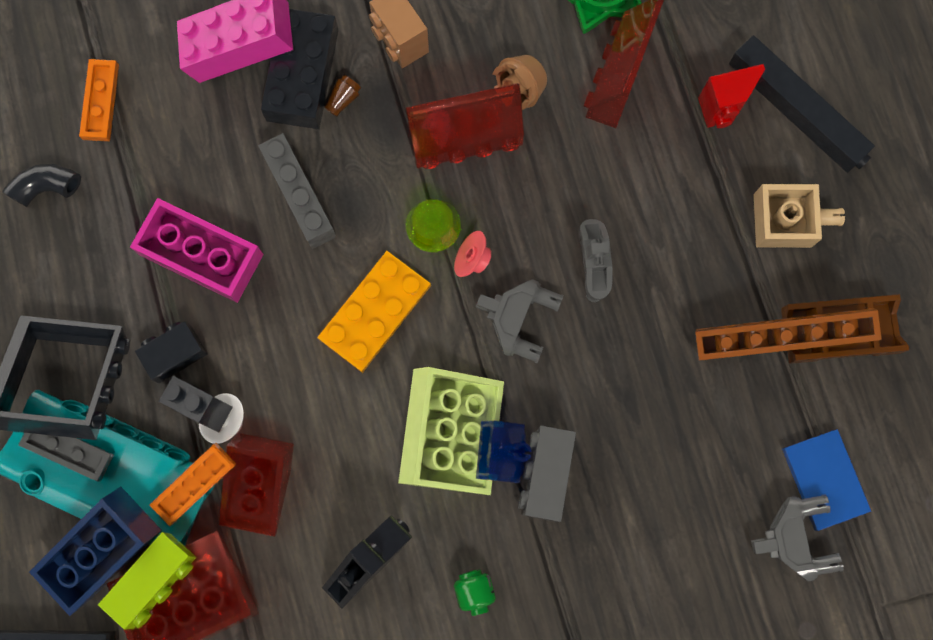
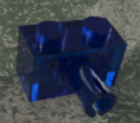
[476,421,531,483]

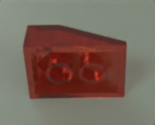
[219,433,294,537]

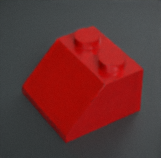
[698,64,765,128]

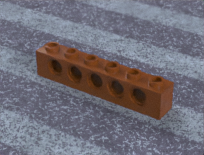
[695,308,882,360]

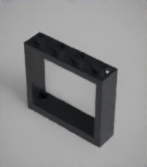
[0,315,130,440]

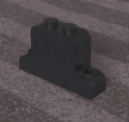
[322,515,412,609]

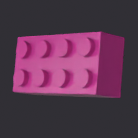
[177,0,293,83]
[130,198,264,303]

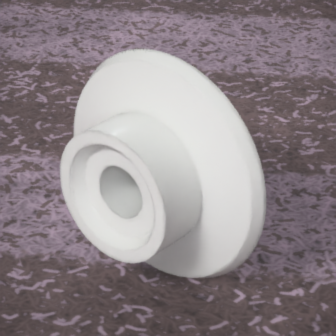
[199,393,244,444]

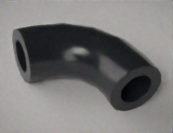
[2,164,81,207]

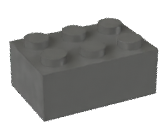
[518,426,576,522]

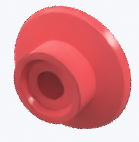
[454,231,491,277]

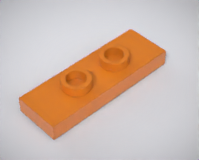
[150,443,236,526]

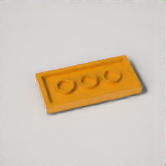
[317,251,431,373]

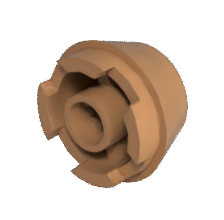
[493,55,547,111]

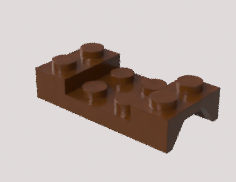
[781,294,909,364]

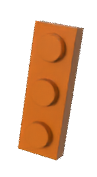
[79,59,119,141]

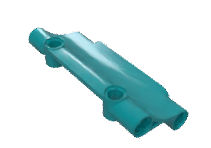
[0,390,215,546]

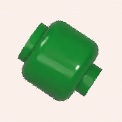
[454,569,496,616]

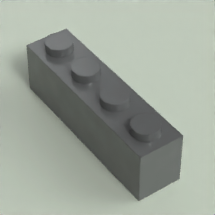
[258,133,336,249]

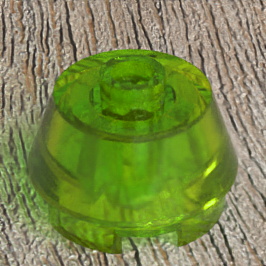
[406,199,461,252]

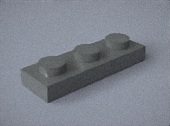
[19,433,114,482]

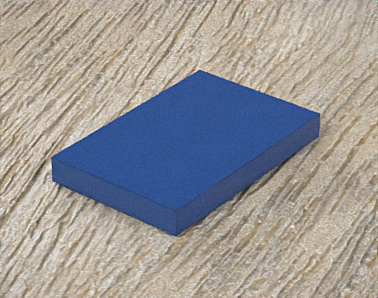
[782,429,871,531]

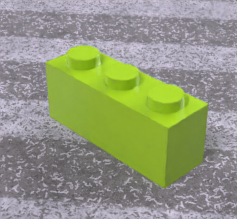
[98,532,197,630]

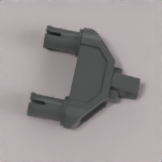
[579,219,612,302]
[476,280,564,363]
[751,494,844,581]

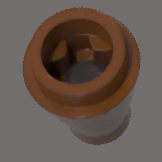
[324,75,361,117]

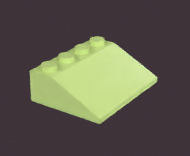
[398,367,504,495]

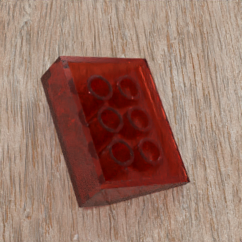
[584,0,664,128]
[406,83,524,169]
[106,531,259,640]

